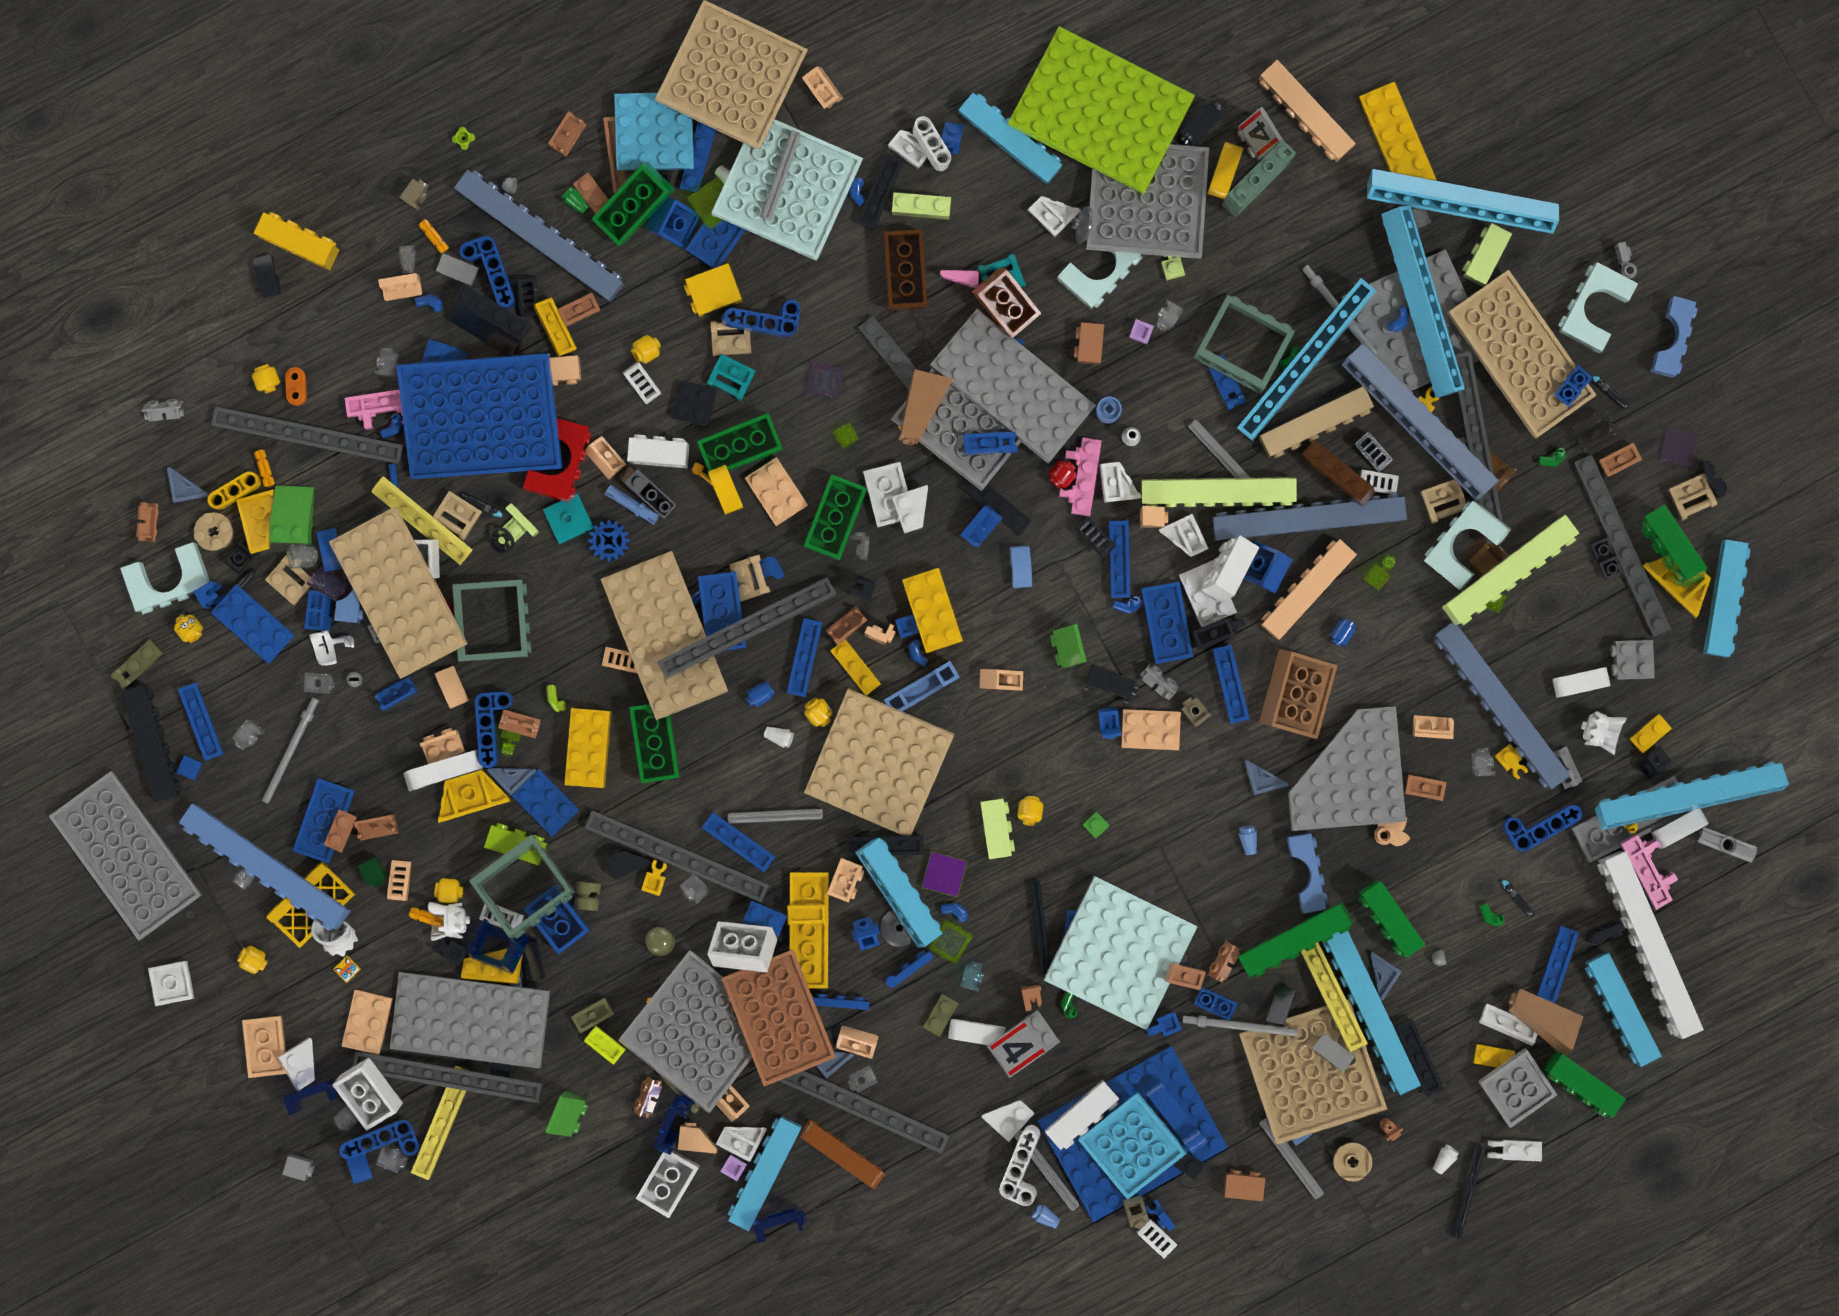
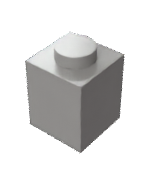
[282,1154,315,1181]

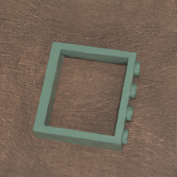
[1222,140,1296,218]
[1194,295,1295,394]
[452,580,531,662]
[470,835,575,938]

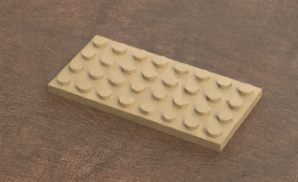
[1447,270,1596,439]
[329,507,468,679]
[601,551,728,720]

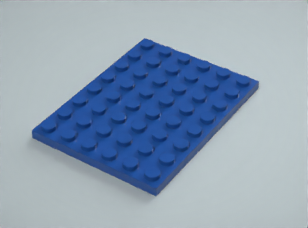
[396,353,562,479]
[1037,1046,1228,1222]

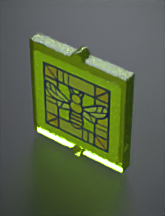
[929,920,973,964]

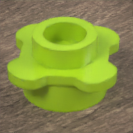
[452,127,475,150]

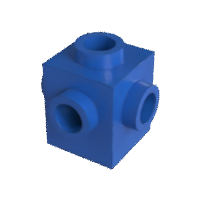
[851,916,880,951]

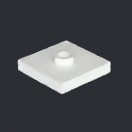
[148,961,194,1006]

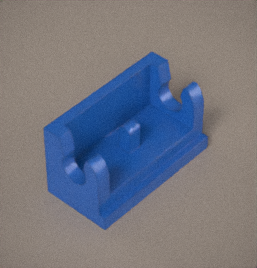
[960,504,1003,547]
[193,581,225,609]
[304,590,335,632]
[375,675,419,711]

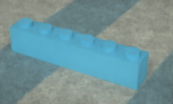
[958,93,1062,185]
[1703,540,1750,658]
[855,838,943,948]
[1585,952,1662,1067]
[727,1115,802,1231]

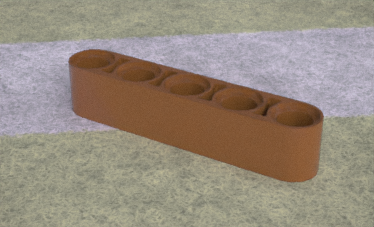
[798,1119,886,1189]

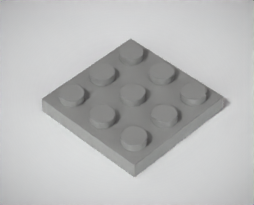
[1478,1048,1557,1128]

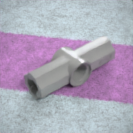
[1696,827,1757,863]

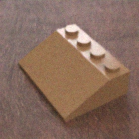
[1259,649,1338,739]

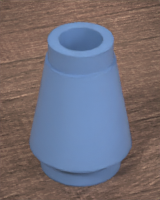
[1238,825,1257,855]
[1030,1203,1060,1229]

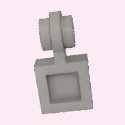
[1614,242,1637,279]

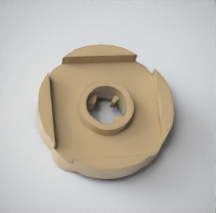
[194,512,234,551]
[1333,1142,1372,1182]

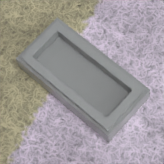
[436,253,479,286]
[1312,1033,1355,1073]

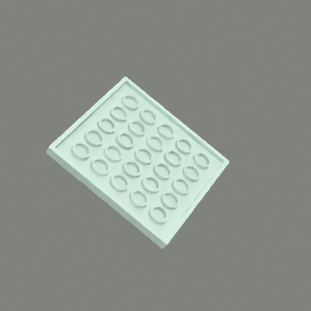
[711,119,863,261]
[1043,876,1197,1030]

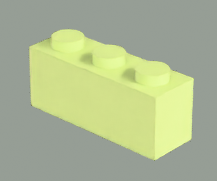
[892,192,951,220]
[1462,223,1512,287]
[980,798,1015,859]

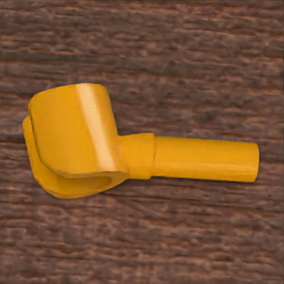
[692,463,713,485]

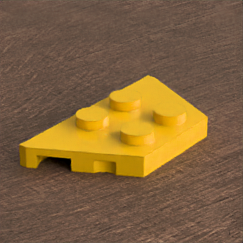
[1643,558,1711,619]
[438,770,510,823]

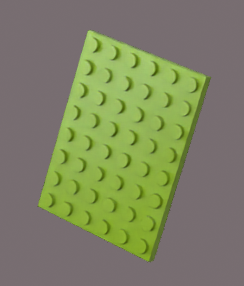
[1008,26,1195,194]

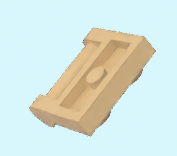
[711,319,752,356]
[1668,474,1717,521]
[1421,479,1466,524]
[433,491,482,541]
[265,554,316,605]
[730,555,770,601]

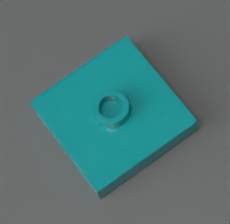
[543,493,594,545]

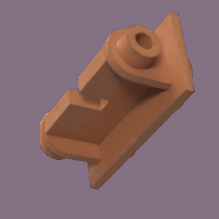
[136,502,158,542]
[499,710,541,739]
[1208,941,1240,983]
[634,1076,663,1118]
[1380,1118,1403,1141]

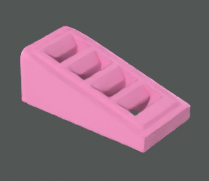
[940,270,979,288]

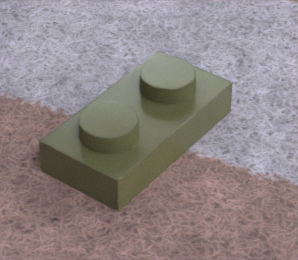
[923,994,959,1037]
[571,998,614,1034]

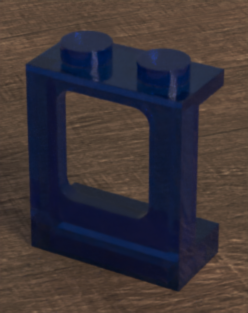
[467,919,529,974]
[283,1078,339,1115]
[653,1094,694,1155]
[753,1206,807,1243]

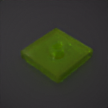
[687,177,724,230]

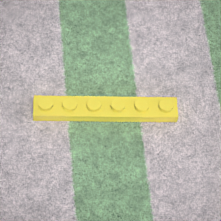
[371,476,472,565]
[1300,942,1368,1052]
[411,1065,469,1180]

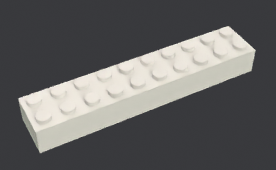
[1597,850,1704,1039]

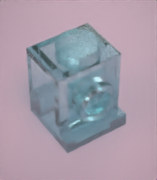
[960,961,984,992]

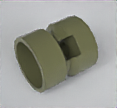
[574,881,601,911]

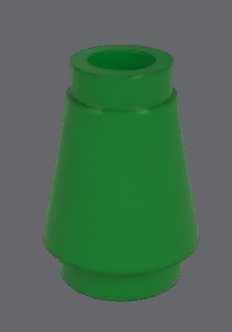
[561,186,589,214]

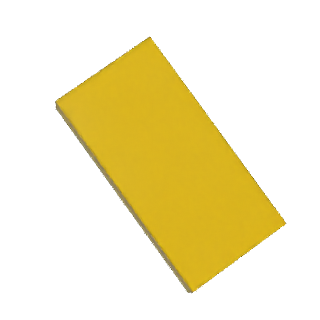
[787,904,827,925]

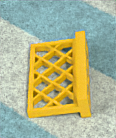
[266,861,355,948]

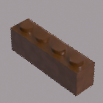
[1302,440,1375,507]

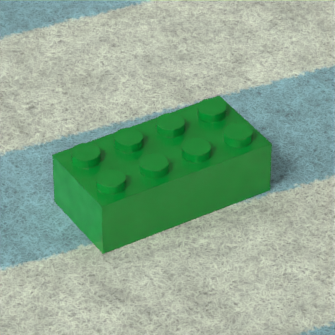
[592,162,675,246]
[697,413,783,472]
[804,474,868,561]
[1641,504,1708,589]
[629,704,681,783]
[1358,880,1425,958]
[1543,1051,1626,1118]

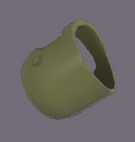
[645,927,675,956]

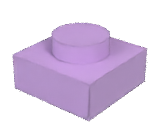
[1129,319,1154,345]
[720,1154,747,1181]

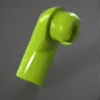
[546,685,566,712]

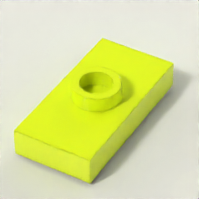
[584,1026,626,1065]

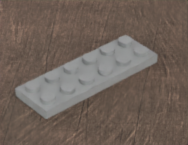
[1571,776,1692,863]

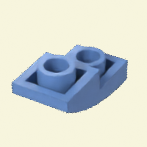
[1010,545,1032,588]

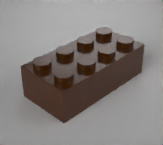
[884,229,927,311]

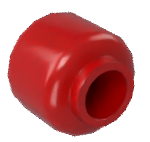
[1048,460,1076,489]

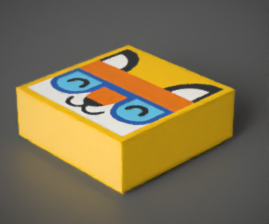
[333,955,361,983]

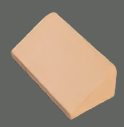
[585,436,627,479]
[435,666,469,709]
[835,1026,878,1059]

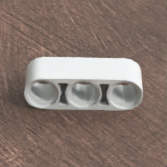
[913,116,951,171]
[1552,667,1611,698]
[1650,808,1709,849]
[948,1019,1006,1045]

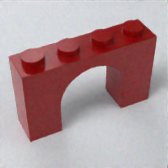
[523,418,592,503]

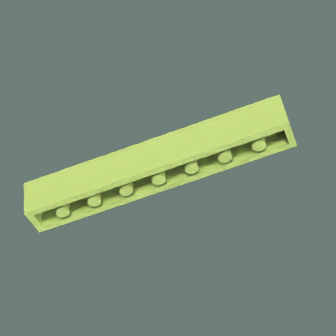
[1142,477,1297,507]
[1442,515,1579,625]

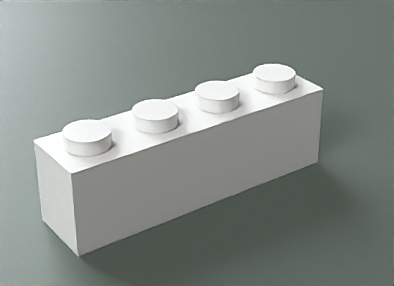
[1045,1080,1119,1150]

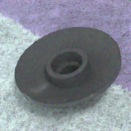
[1072,206,1092,244]
[880,910,913,947]

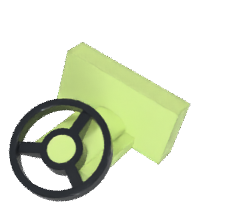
[489,503,540,554]

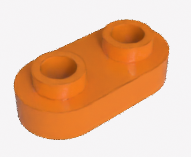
[286,367,307,406]

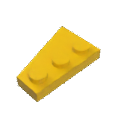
[236,490,275,554]
[461,945,524,984]

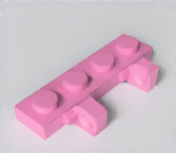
[345,390,404,430]
[1059,438,1102,517]
[1619,834,1678,910]

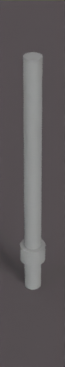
[1302,265,1379,357]
[262,697,319,804]
[1183,1015,1299,1037]

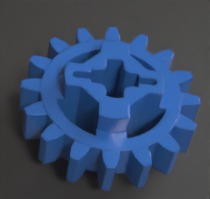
[588,520,630,562]

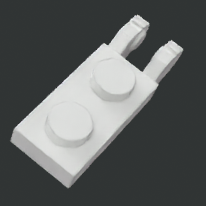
[1487,1140,1542,1161]

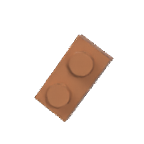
[573,173,609,214]
[558,293,601,327]
[1598,443,1642,477]
[1404,775,1447,801]
[324,809,357,853]
[1164,962,1206,990]

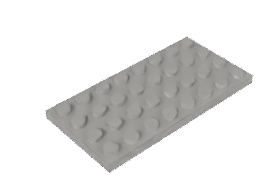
[929,309,1096,463]
[49,771,202,940]
[390,972,550,1068]

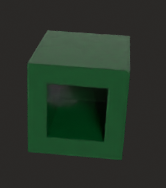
[358,857,388,888]

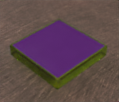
[921,851,968,898]

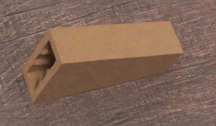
[898,369,952,445]
[1508,989,1584,1056]

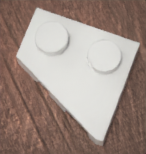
[888,130,937,169]
[1028,196,1081,237]
[1100,462,1142,503]
[892,485,928,534]
[1159,514,1209,557]
[277,1038,315,1091]
[981,1100,1034,1142]
[716,1127,767,1162]

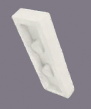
[1479,1004,1537,1046]

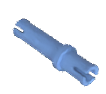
[605,485,660,525]

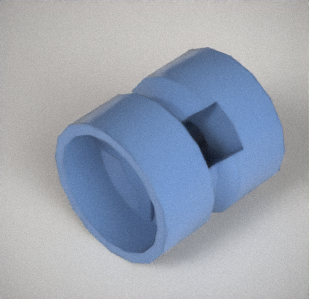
[1096,397,1122,424]

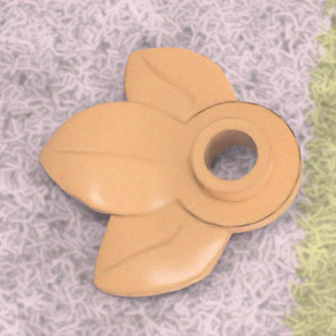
[1374,817,1410,846]

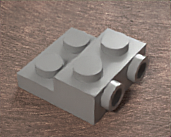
[1610,640,1655,680]

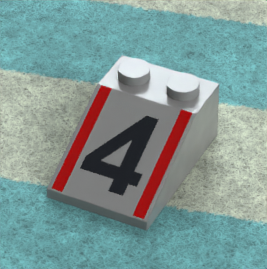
[1237,107,1283,161]
[987,1010,1060,1078]

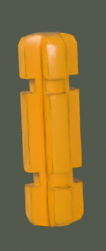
[419,219,449,253]
[254,450,275,487]
[409,907,444,927]

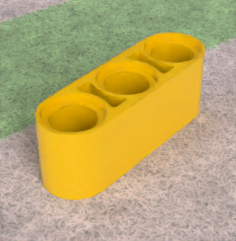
[1207,142,1243,200]
[708,465,743,515]
[208,472,262,510]

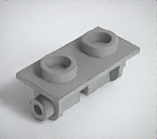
[142,399,184,421]
[1140,663,1179,700]
[1553,746,1582,789]

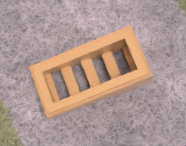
[602,647,637,673]
[387,860,412,901]

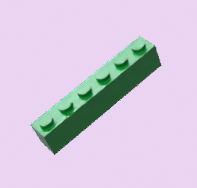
[1238,902,1353,978]

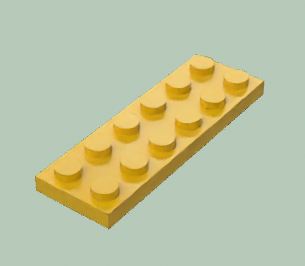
[1359,82,1437,181]
[790,872,829,988]

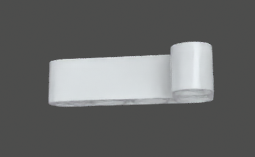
[403,750,483,791]
[999,1125,1040,1206]

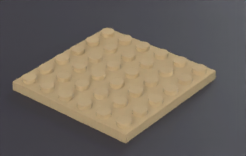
[655,0,808,150]
[804,688,954,835]
[1239,999,1387,1145]

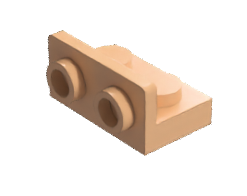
[378,273,422,301]
[864,624,896,645]
[419,728,466,764]
[827,858,864,902]

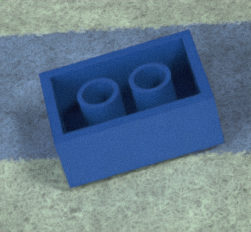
[523,884,591,955]

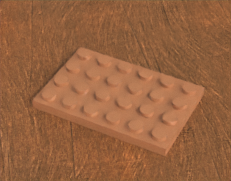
[721,950,836,1087]

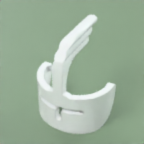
[309,630,354,665]

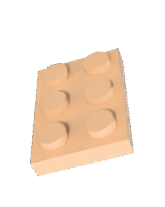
[745,457,808,526]
[1121,709,1181,750]
[342,990,393,1055]
[242,1016,287,1078]

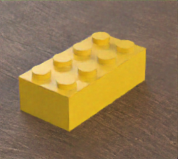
[254,212,339,270]
[902,568,963,653]
[565,708,612,788]

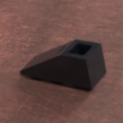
[618,463,677,519]

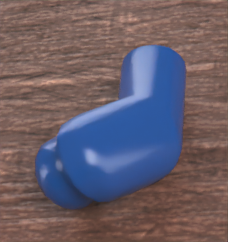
[849,177,866,207]
[415,294,443,312]
[1388,307,1409,332]
[380,414,403,439]
[1113,596,1141,614]
[908,639,929,667]
[941,903,968,922]

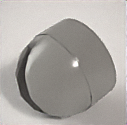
[502,177,517,193]
[347,672,363,687]
[1432,949,1447,966]

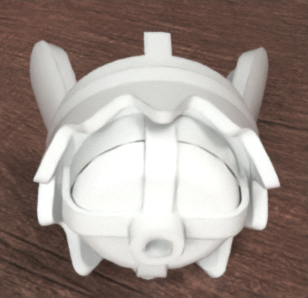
[1581,711,1627,755]
[428,902,470,941]
[311,918,358,957]

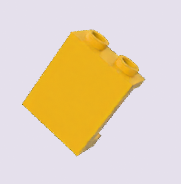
[684,263,742,317]

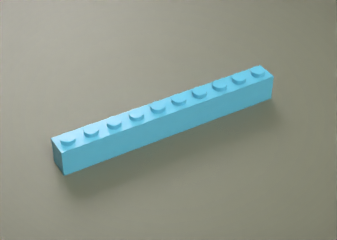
[1367,169,1559,234]
[1381,205,1465,398]
[1237,278,1376,441]
[1595,762,1789,830]
[1323,931,1421,1095]

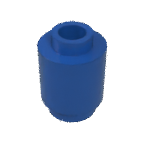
[1330,617,1356,647]
[745,681,775,708]

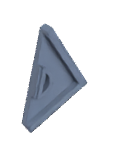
[167,467,209,503]
[1244,760,1288,795]
[487,768,537,796]
[1370,952,1402,1001]
[816,1051,854,1079]

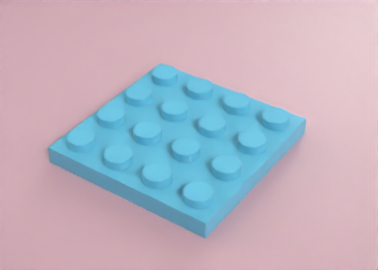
[614,93,694,171]
[1078,1092,1187,1200]

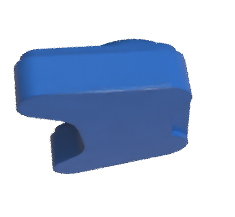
[751,556,784,589]

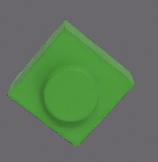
[1083,812,1110,838]

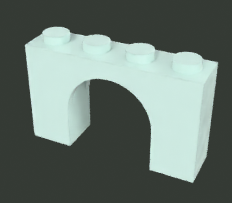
[1057,252,1143,310]
[1558,262,1638,353]
[1424,501,1511,590]
[120,543,210,614]

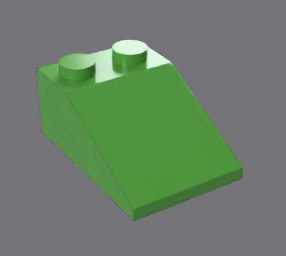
[269,486,314,545]
[1050,624,1087,668]
[545,1090,588,1137]

